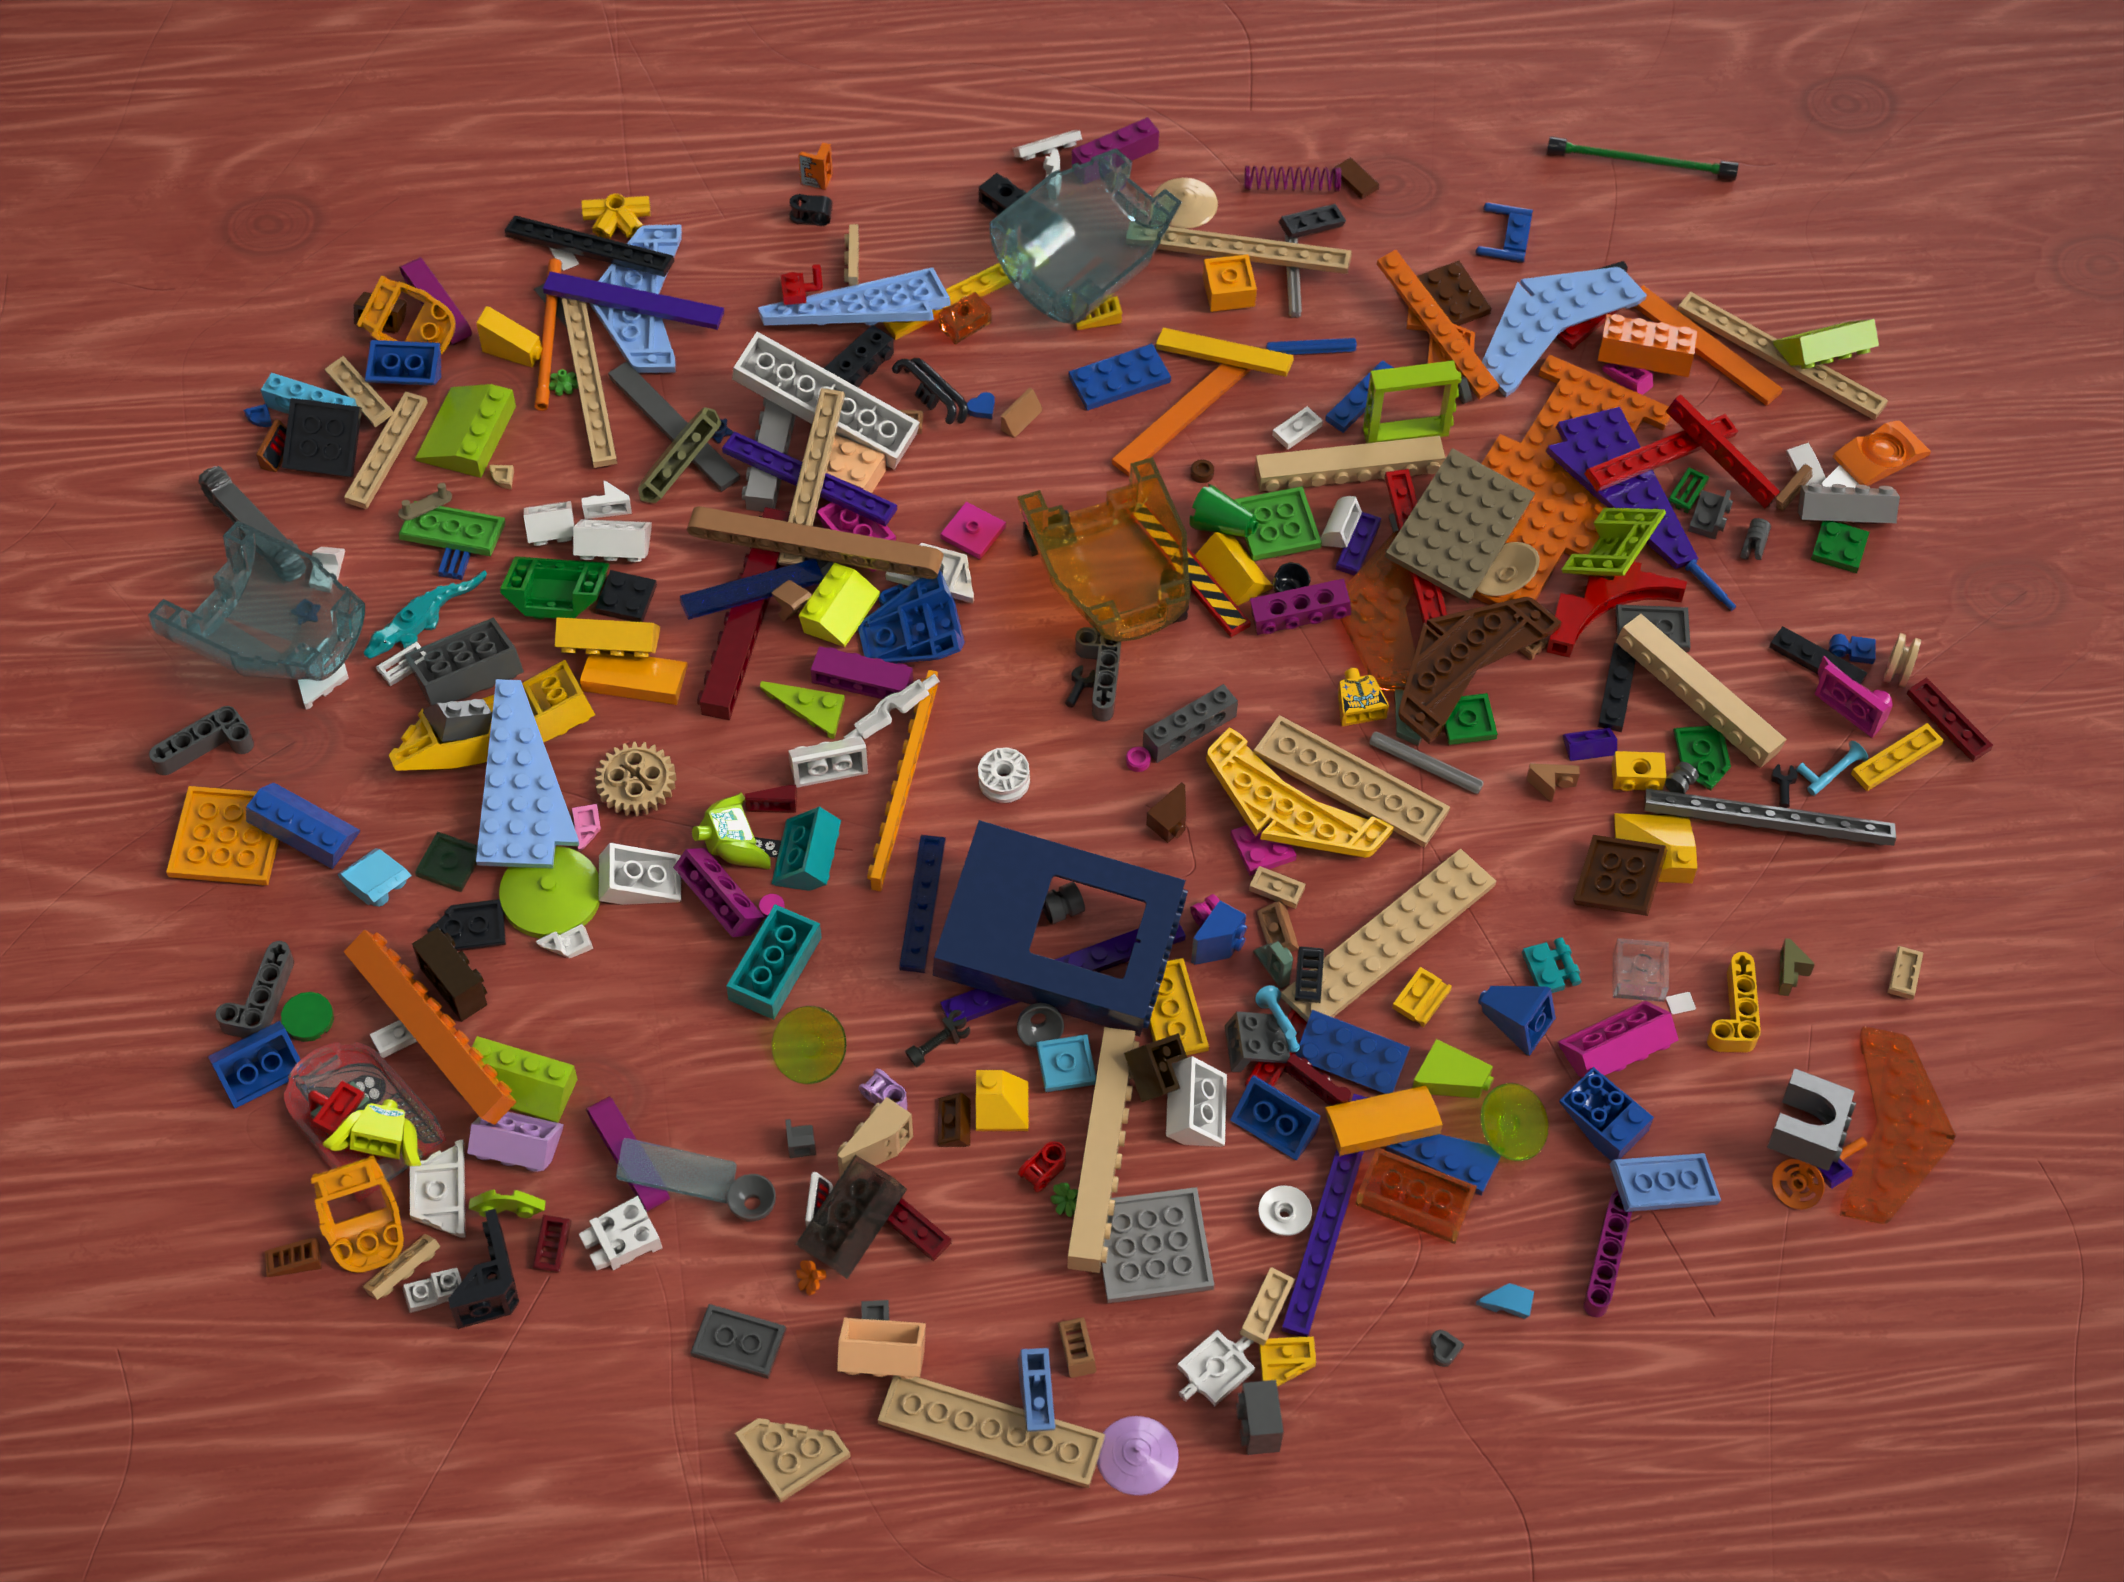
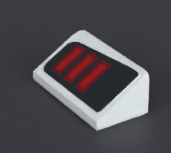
[805,1172,833,1233]

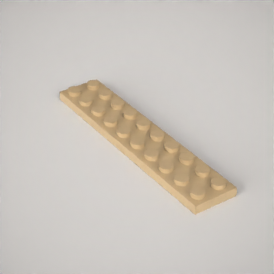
[1281,849,1496,1022]

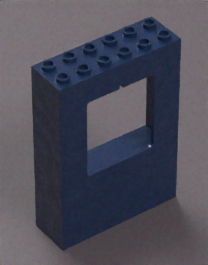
[932,820,1188,1037]

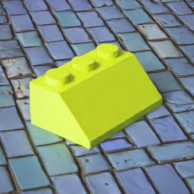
[799,562,880,647]

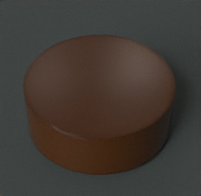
[1191,459,1214,483]

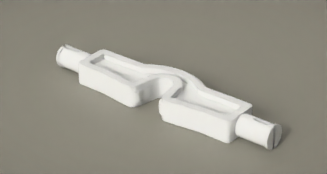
[843,674,940,739]

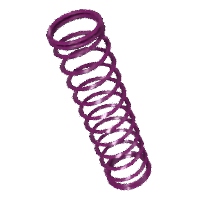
[1244,165,1341,191]

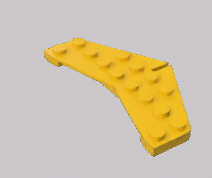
[1206,727,1394,858]

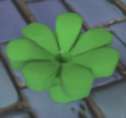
[549,369,579,396]
[1051,1182,1078,1217]

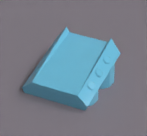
[338,848,412,907]

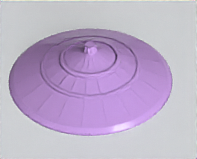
[1097,1416,1179,1495]

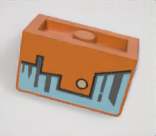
[798,142,833,190]

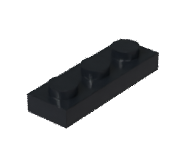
[1279,204,1346,239]

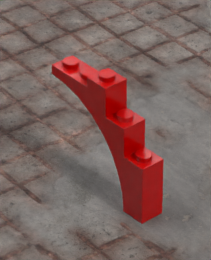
[1546,562,1687,658]

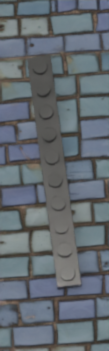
[1644,788,1896,846]

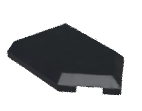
[427,899,506,951]

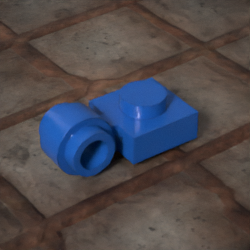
[1829,634,1876,664]

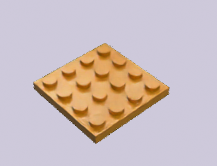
[166,786,279,885]

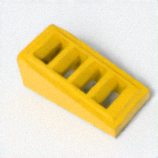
[1073,296,1122,330]

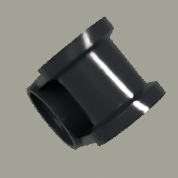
[789,194,833,226]

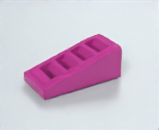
[1603,363,1653,395]

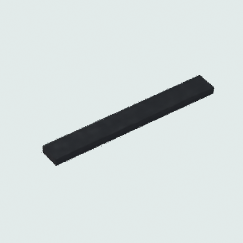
[504,215,675,277]

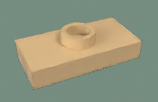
[1887,946,1923,1000]

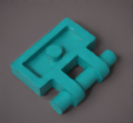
[1522,937,1582,993]

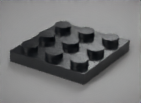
[282,398,362,477]

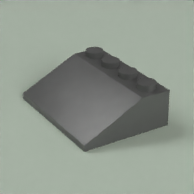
[404,617,524,706]

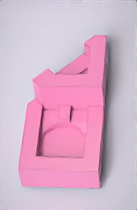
[572,804,601,851]

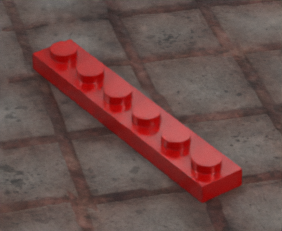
[1665,394,1781,509]

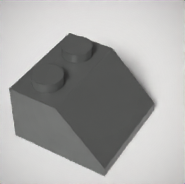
[423,699,492,742]

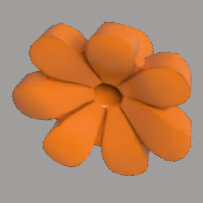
[796,1260,826,1296]

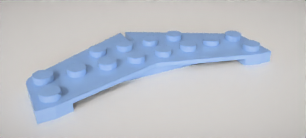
[589,225,682,373]
[1482,267,1647,397]

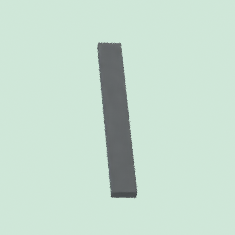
[608,361,740,492]

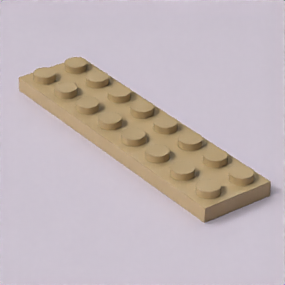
[1254,715,1450,848]
[878,1375,1105,1489]

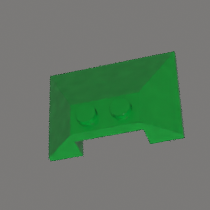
[500,556,609,619]

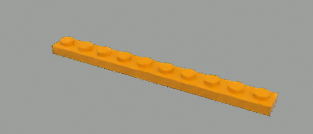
[867,670,938,892]

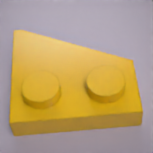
[1259,1337,1316,1387]

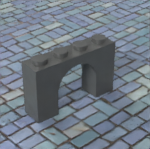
[1767,1068,1856,1171]

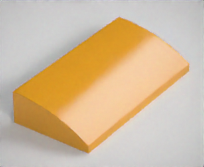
[580,651,688,705]
[1325,1085,1443,1156]

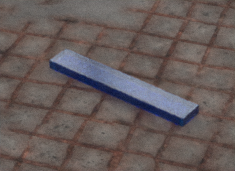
[680,559,824,620]
[899,835,946,973]

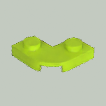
[469,1190,545,1218]

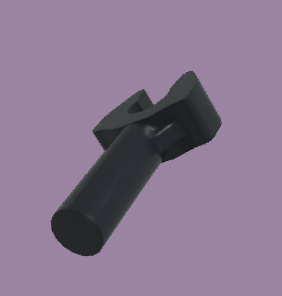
[1065,665,1095,707]
[1771,764,1798,808]

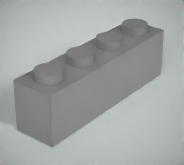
[1798,483,1900,523]

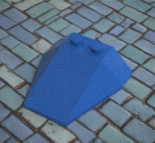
[858,570,965,664]

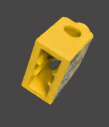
[1338,668,1389,727]

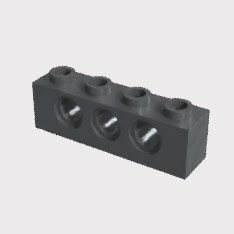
[1143,684,1238,763]

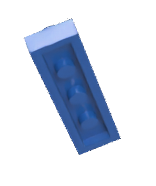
[1325,360,1394,433]

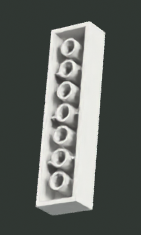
[732,332,920,470]

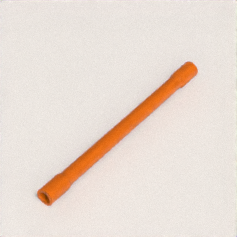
[534,258,562,411]

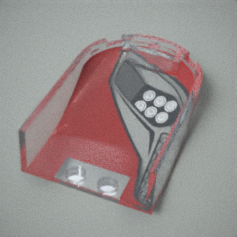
[284,1042,447,1203]

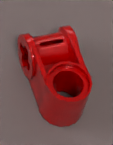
[1018,1141,1066,1193]

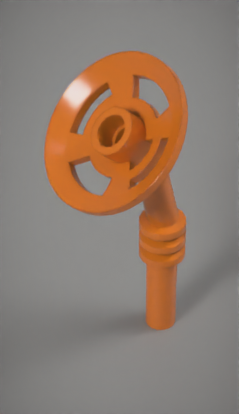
[1772,1137,1867,1209]

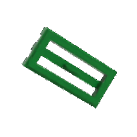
[1668,467,1709,514]

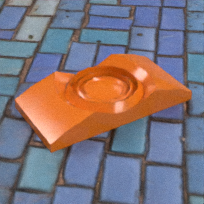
[1833,421,1931,486]

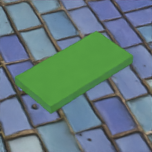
[399,501,506,556]

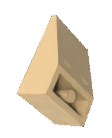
[837,1097,913,1180]

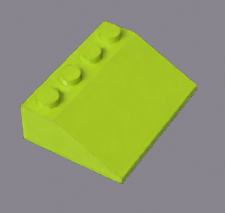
[415,384,516,478]

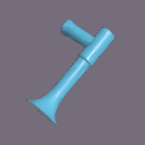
[1796,741,1868,796]
[1255,985,1300,1052]

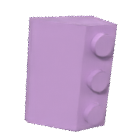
[467,1112,564,1172]

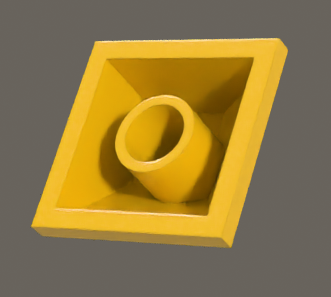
[976,1070,1028,1131]

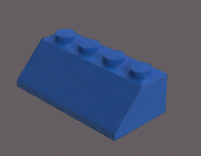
[246,783,360,869]

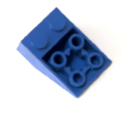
[1559,1067,1654,1161]

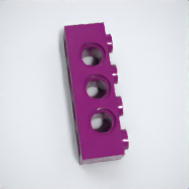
[1250,578,1351,635]
[673,848,764,937]

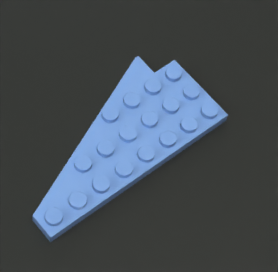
[758,267,951,325]
[476,679,579,868]

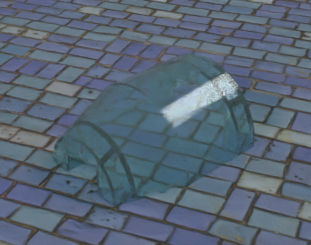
[990,148,1182,324]
[148,520,365,681]

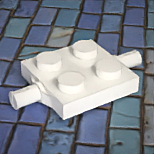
[1177,1329,1255,1406]

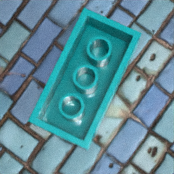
[726,904,822,1020]

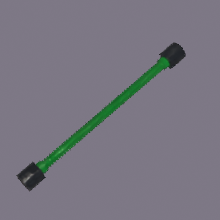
[1547,136,1739,180]

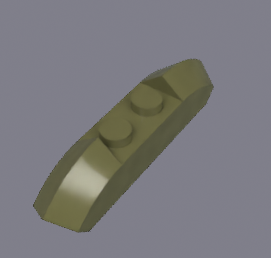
[638,407,721,503]

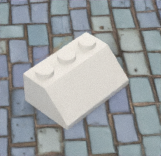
[573,519,652,562]
[788,736,868,788]
[1166,1056,1227,1147]

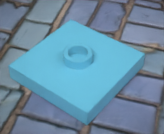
[1036,1034,1096,1092]

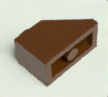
[1146,782,1186,843]

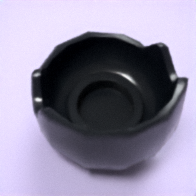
[1273,562,1311,593]

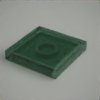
[415,831,478,892]

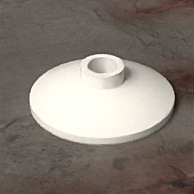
[1258,1186,1312,1236]

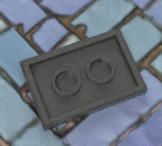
[1615,604,1691,652]
[691,1304,786,1379]

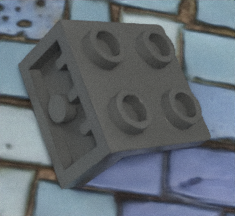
[1224,1011,1290,1072]

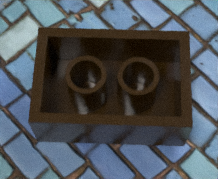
[412,927,488,1022]

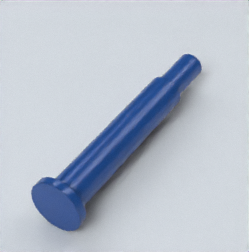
[1685,559,1736,611]

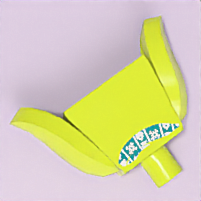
[323,1099,421,1166]

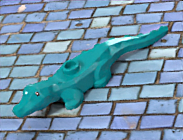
[364,570,487,659]

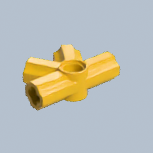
[582,193,651,239]

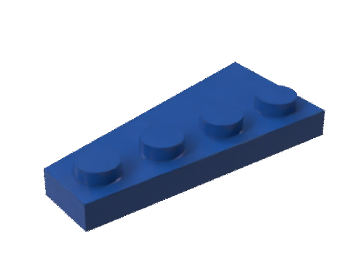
[1386,1134,1504,1196]

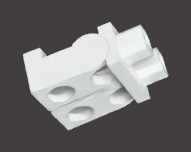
[579,1196,663,1270]

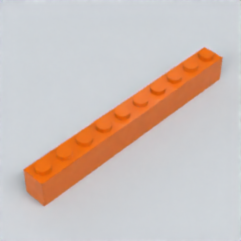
[343,929,516,1125]

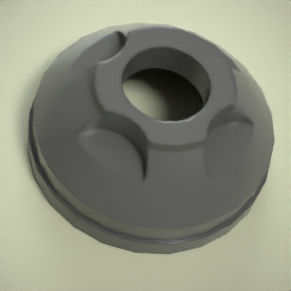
[1017,1003,1064,1048]
[727,1174,776,1222]

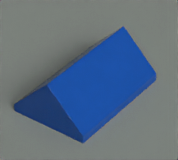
[365,340,441,385]
[1230,1075,1321,1161]

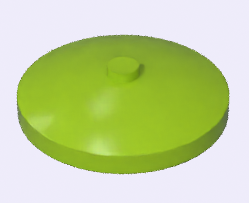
[499,846,601,939]

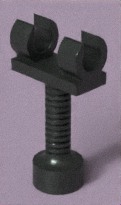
[905,1010,970,1068]

